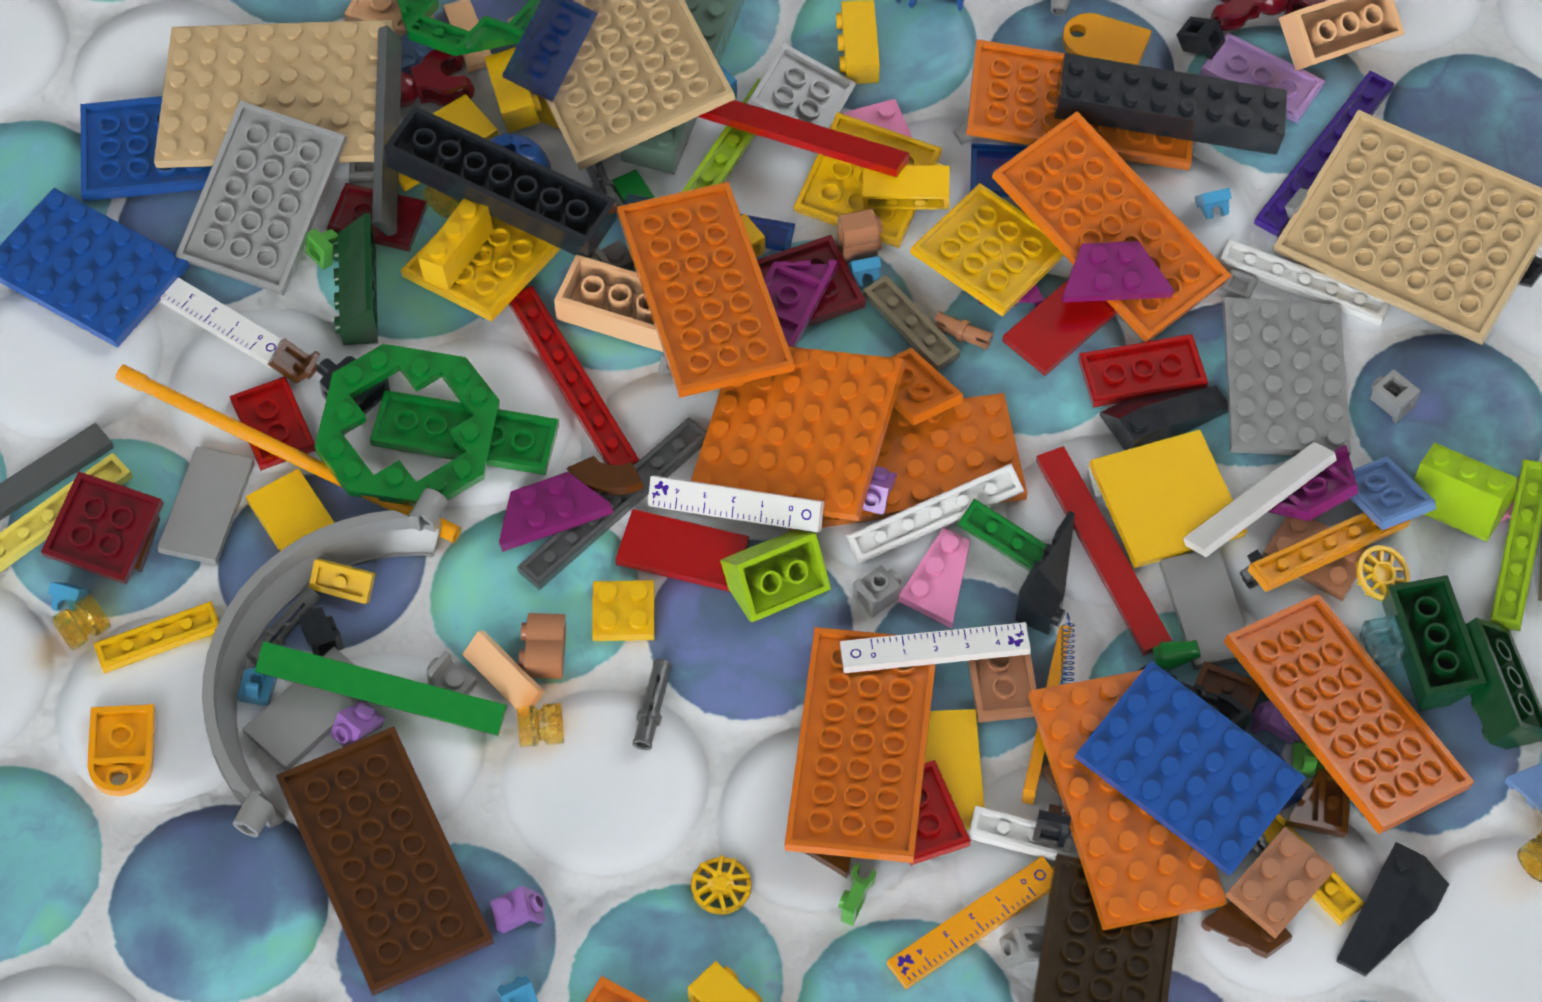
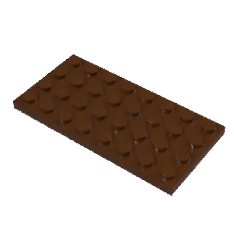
[276,726,494,996]

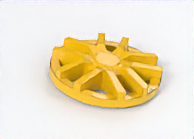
[1355,545,1410,602]
[691,855,752,915]

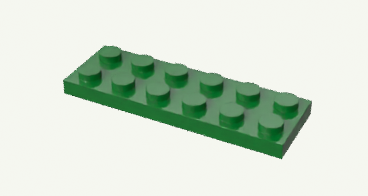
[370,390,559,475]

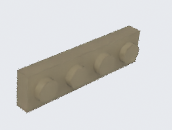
[863,275,960,372]

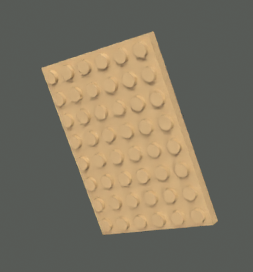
[507,0,736,170]
[154,20,394,168]
[1273,110,1542,345]

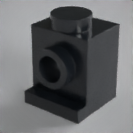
[1176,16,1226,59]
[298,606,344,657]

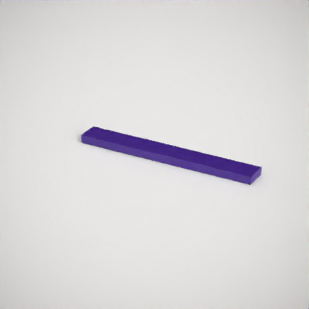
[1254,70,1394,238]

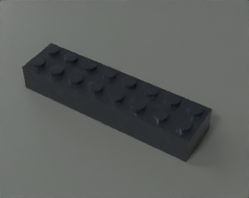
[1054,53,1287,155]
[385,105,617,258]

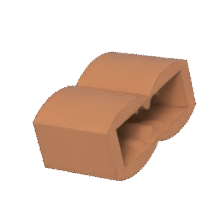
[837,209,883,264]
[518,613,566,679]

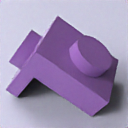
[863,466,897,515]
[1251,700,1300,745]
[330,701,385,747]
[490,886,546,933]

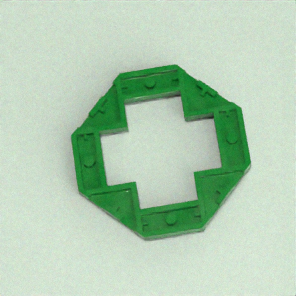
[396,0,562,56]
[315,344,500,505]

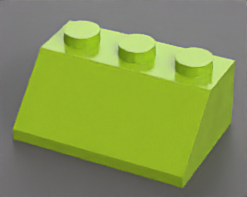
[1414,442,1517,542]
[720,529,831,622]

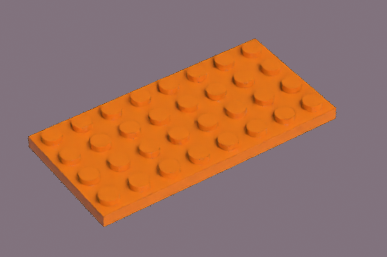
[966,39,1196,171]
[992,111,1232,342]
[617,182,795,398]
[788,393,1028,531]
[1223,594,1474,834]
[784,627,936,863]
[1028,670,1227,930]

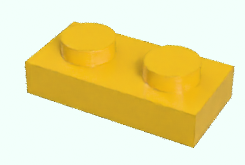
[309,558,376,604]

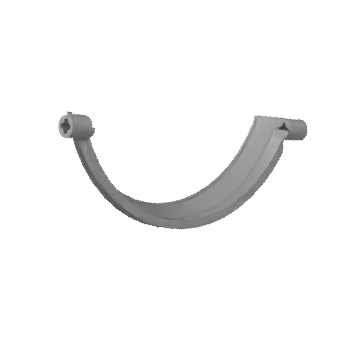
[202,488,448,837]

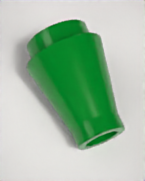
[1153,639,1201,672]

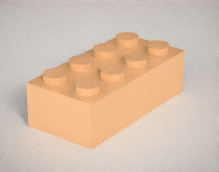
[1279,0,1405,71]
[554,254,663,352]

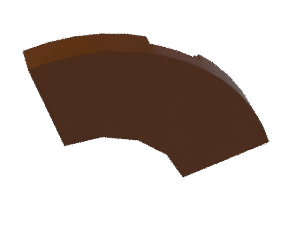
[567,456,644,495]

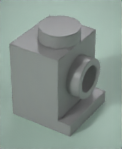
[1370,369,1421,424]
[852,565,902,618]

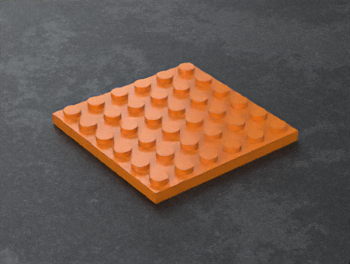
[691,346,906,521]

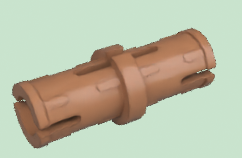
[934,311,994,350]

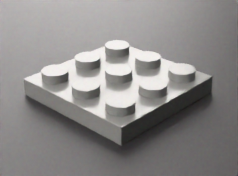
[747,43,857,128]

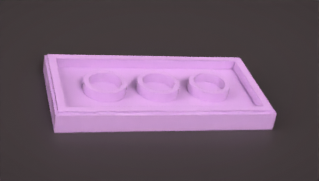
[1200,32,1325,124]

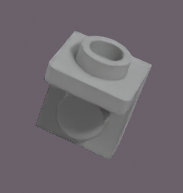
[590,239,634,270]
[427,651,478,695]
[999,925,1044,969]

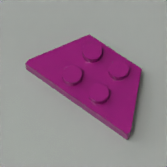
[1061,241,1174,302]
[764,260,838,347]
[1268,445,1359,521]
[499,472,613,552]

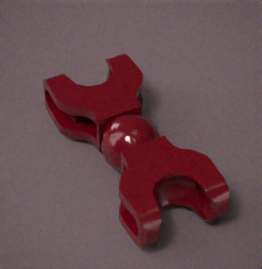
[1210,0,1328,31]
[400,49,475,107]

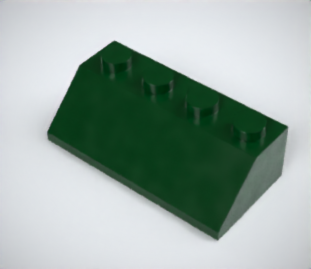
[333,214,378,345]
[1382,575,1487,711]
[1466,617,1542,749]

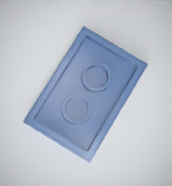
[1349,456,1436,530]

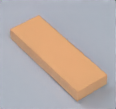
[443,0,492,73]
[462,630,545,716]

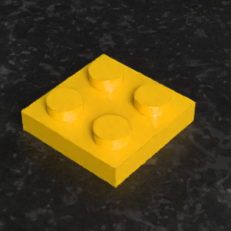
[592,580,654,641]

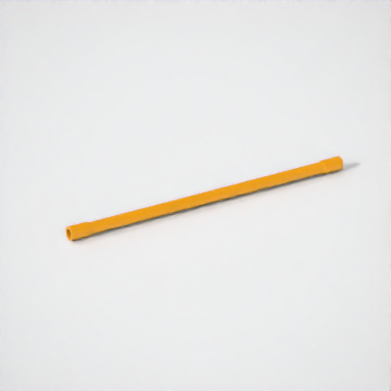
[116,364,461,543]

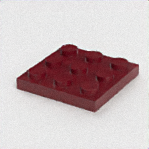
[757,235,866,328]
[41,471,164,585]

